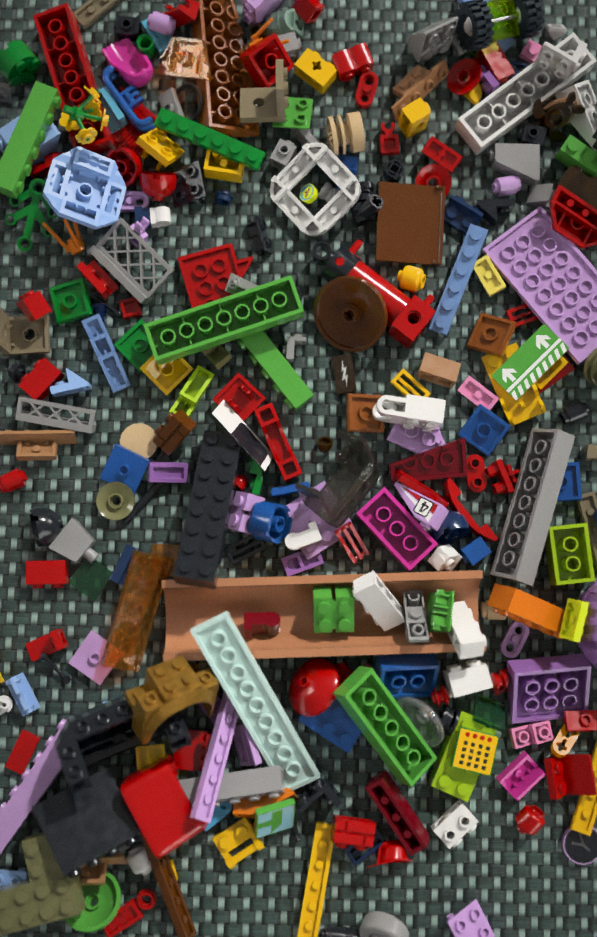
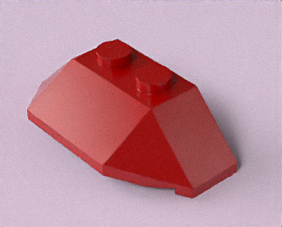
[550,185,597,249]

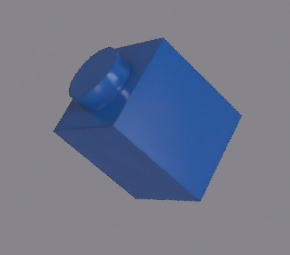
[459,536,491,566]

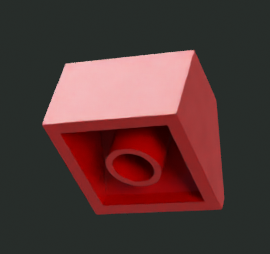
[239,33,294,88]

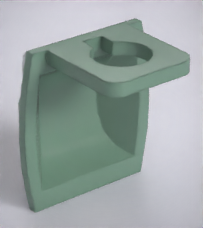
[266,8,304,38]

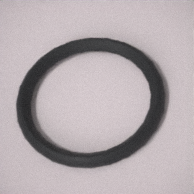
[176,83,203,121]

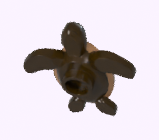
[532,92,586,142]

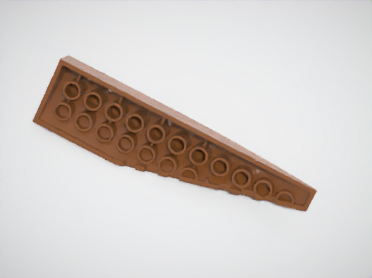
[192,0,260,138]

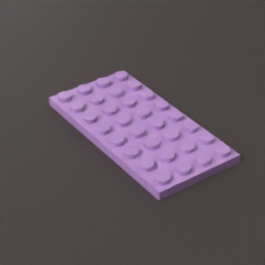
[482,206,597,365]

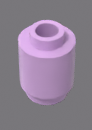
[147,11,176,35]
[492,175,521,197]

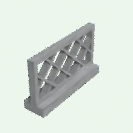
[88,218,175,304]

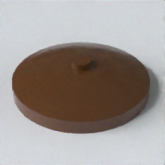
[313,276,388,352]

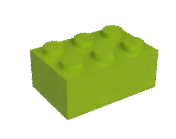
[545,523,595,585]

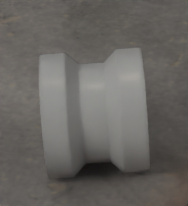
[318,182,340,204]

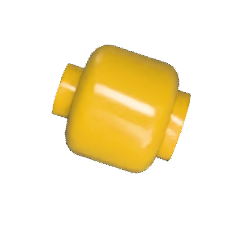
[397,265,426,292]

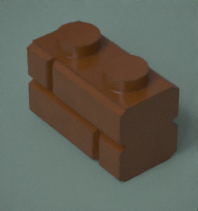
[153,409,197,455]

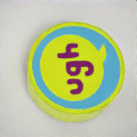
[300,184,318,204]

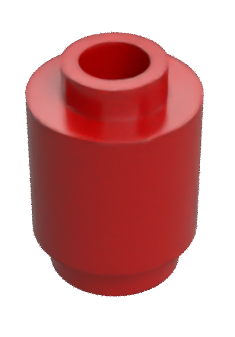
[0,468,28,493]

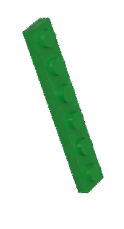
[154,107,265,172]

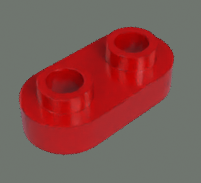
[355,71,378,109]
[466,454,487,493]

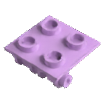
[446,899,495,937]

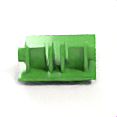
[272,97,313,130]
[426,589,455,632]

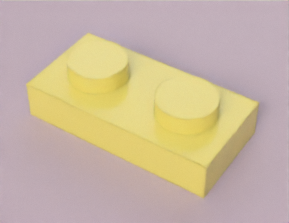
[473,255,506,297]

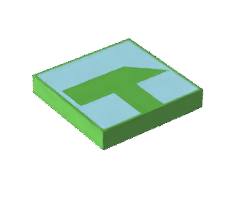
[254,798,296,839]

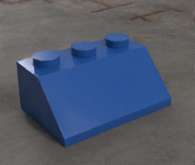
[374,653,440,698]

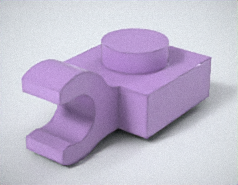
[130,216,150,249]

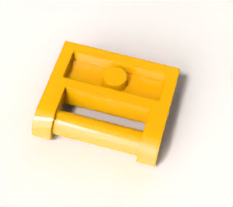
[212,818,265,870]

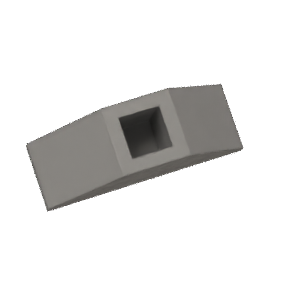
[402,590,429,643]

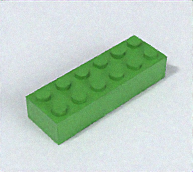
[333,666,437,787]

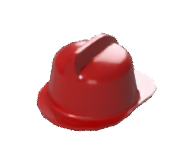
[366,840,413,868]

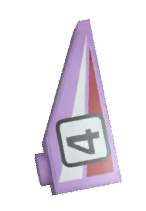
[394,482,449,531]

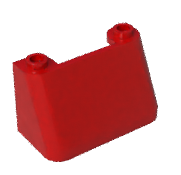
[121,754,208,859]

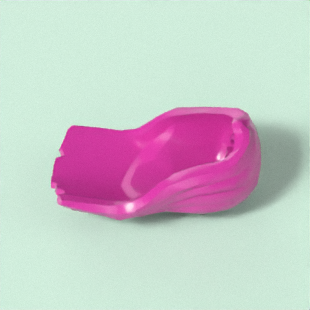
[101,38,153,88]

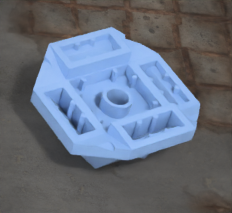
[42,146,127,230]

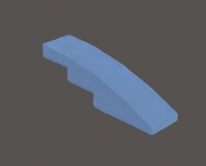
[81,313,131,393]

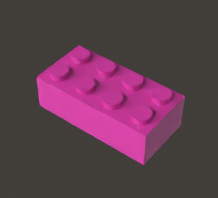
[355,487,438,571]

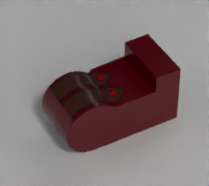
[244,612,281,639]

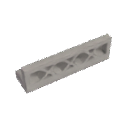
[15,396,97,433]

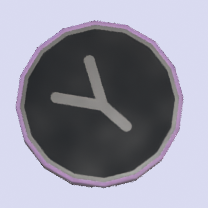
[562,826,597,865]

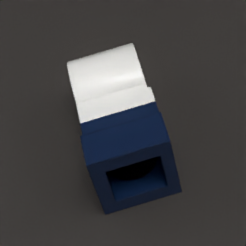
[134,206,171,229]

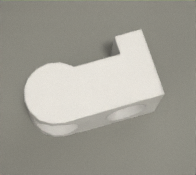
[285,521,322,551]

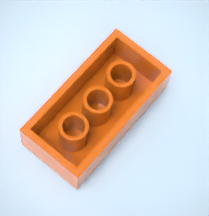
[487,583,565,639]

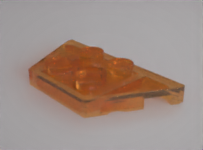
[153,37,212,81]

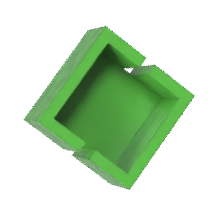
[313,585,354,633]

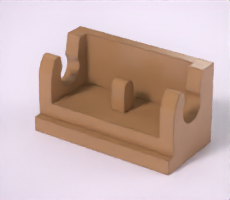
[416,352,461,389]

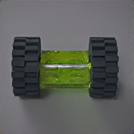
[454,0,545,52]

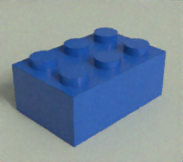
[298,698,362,753]

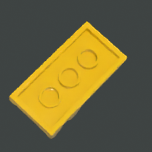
[481,342,546,427]

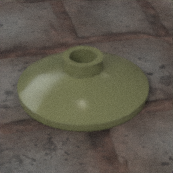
[96,482,135,520]

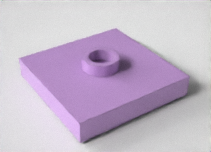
[68,630,124,685]

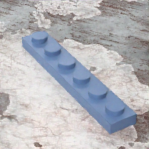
[429,224,488,336]

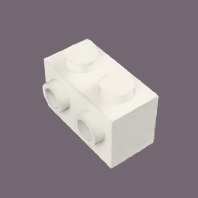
[431,800,479,849]

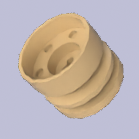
[326,111,365,156]

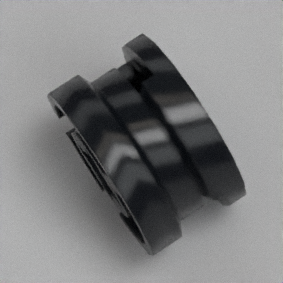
[434,704,460,736]

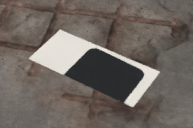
[212,399,273,471]

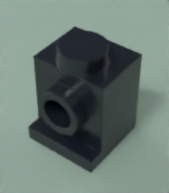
[114,16,142,42]

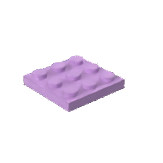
[286,481,356,560]

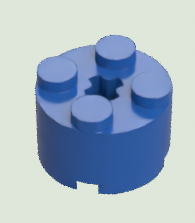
[247,501,292,544]

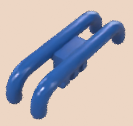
[102,65,156,133]

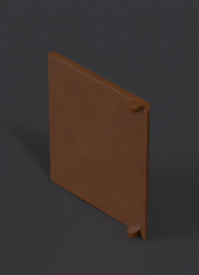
[375,181,445,265]

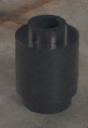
[559,400,589,425]

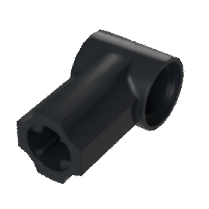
[350,194,384,227]

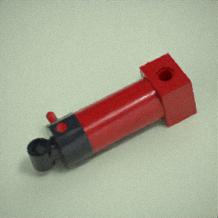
[312,239,436,349]

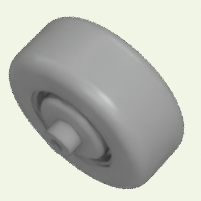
[359,911,409,937]

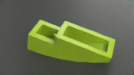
[168,365,215,418]

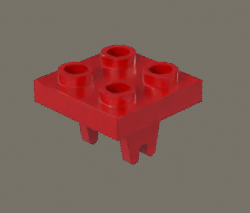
[212,372,266,422]

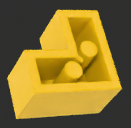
[204,150,245,183]

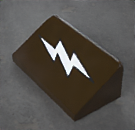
[331,353,357,395]

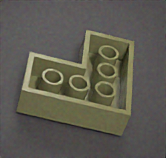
[0,832,86,936]

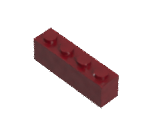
[365,770,430,856]

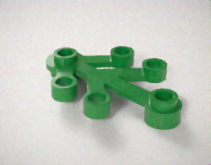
[5,178,57,251]

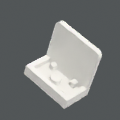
[535,41,588,81]

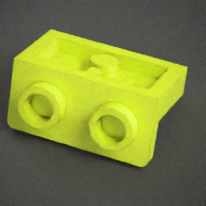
[559,598,589,643]

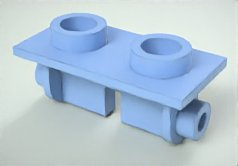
[5,672,41,716]

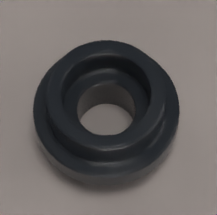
[8,363,26,382]

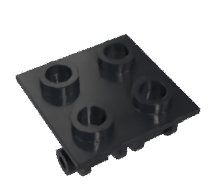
[171,160,207,208]

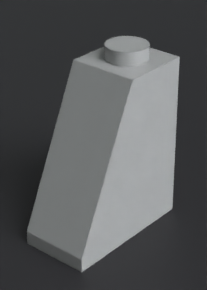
[489,143,540,186]

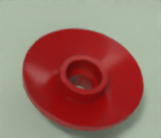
[447,58,481,95]
[415,164,452,197]

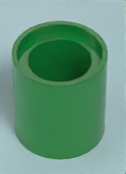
[137,34,156,59]

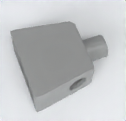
[49,518,99,563]

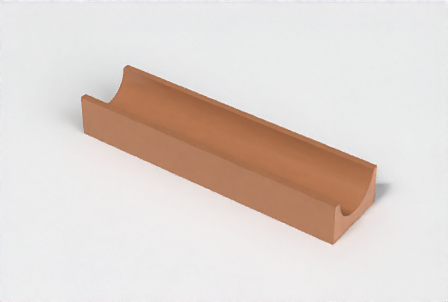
[162,570,486,662]

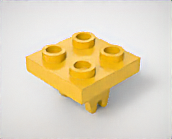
[136,128,185,171]

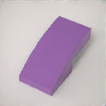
[281,551,324,576]

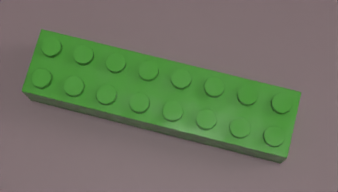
[143,275,304,366]

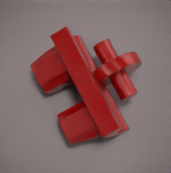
[485,459,519,495]

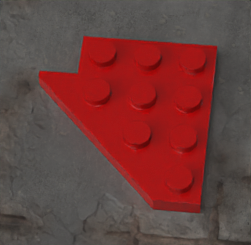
[178,243,253,308]

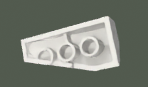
[555,80,597,152]

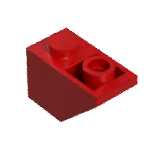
[15,290,52,322]

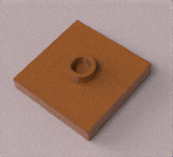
[466,313,517,358]
[346,393,384,434]

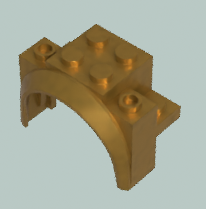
[124,655,219,744]

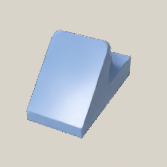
[50,368,92,397]

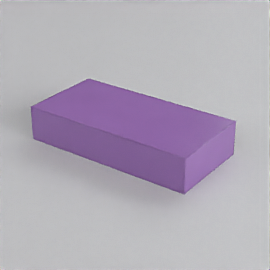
[148,462,188,483]

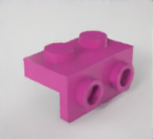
[496,751,546,801]

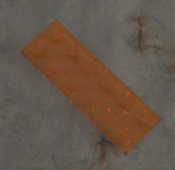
[100,550,172,672]

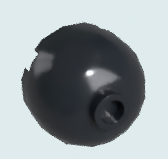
[30,507,63,547]

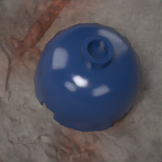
[431,509,471,545]

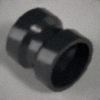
[384,159,404,183]
[356,181,374,203]

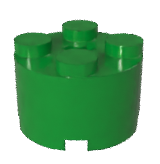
[0,40,41,86]

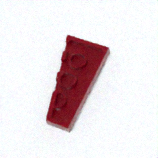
[389,437,468,483]

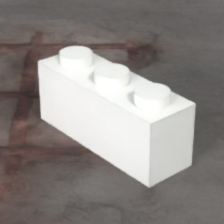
[352,570,405,631]
[447,601,487,659]

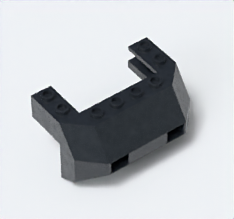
[55,695,191,795]

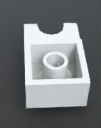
[372,394,446,432]

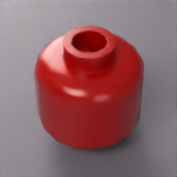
[515,805,545,835]

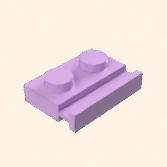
[233,724,262,766]

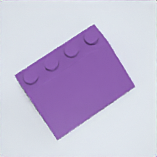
[507,653,592,724]

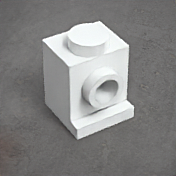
[428,544,463,571]

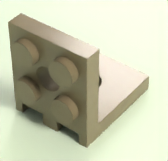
[240,59,289,123]
[0,308,51,356]

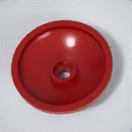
[288,658,339,717]

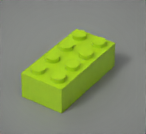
[428,709,498,802]

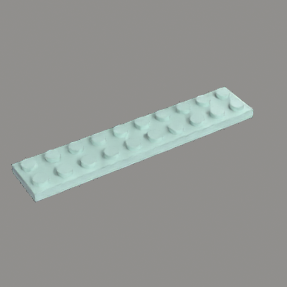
[190,611,320,791]

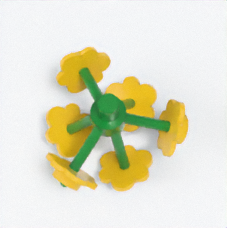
[59,86,110,145]

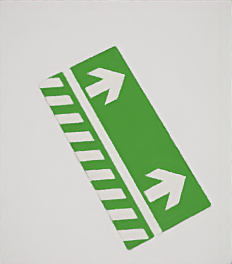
[491,324,569,400]

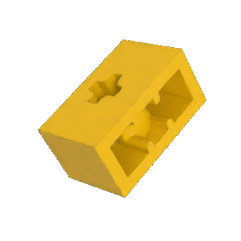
[294,48,337,95]
[398,97,431,140]

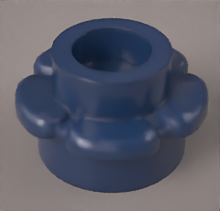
[215,189,233,206]

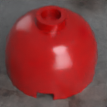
[106,147,143,186]
[139,171,177,201]

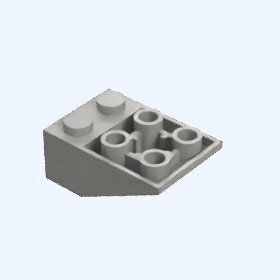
[407,16,459,63]

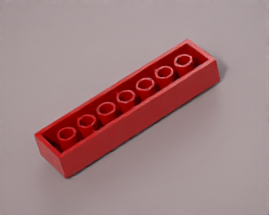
[33,3,116,154]

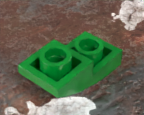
[247,458,262,496]

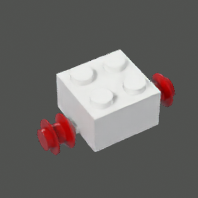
[430,659,510,708]

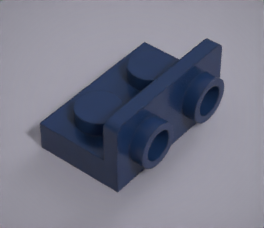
[444,195,484,236]

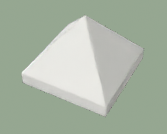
[545,24,567,41]

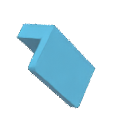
[100,87,128,134]

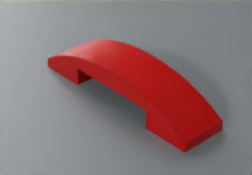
[443,478,499,543]

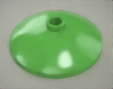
[65,871,121,933]

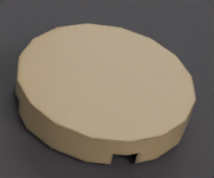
[120,423,158,459]

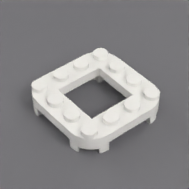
[270,142,361,237]

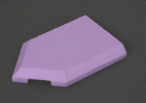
[387,423,445,454]

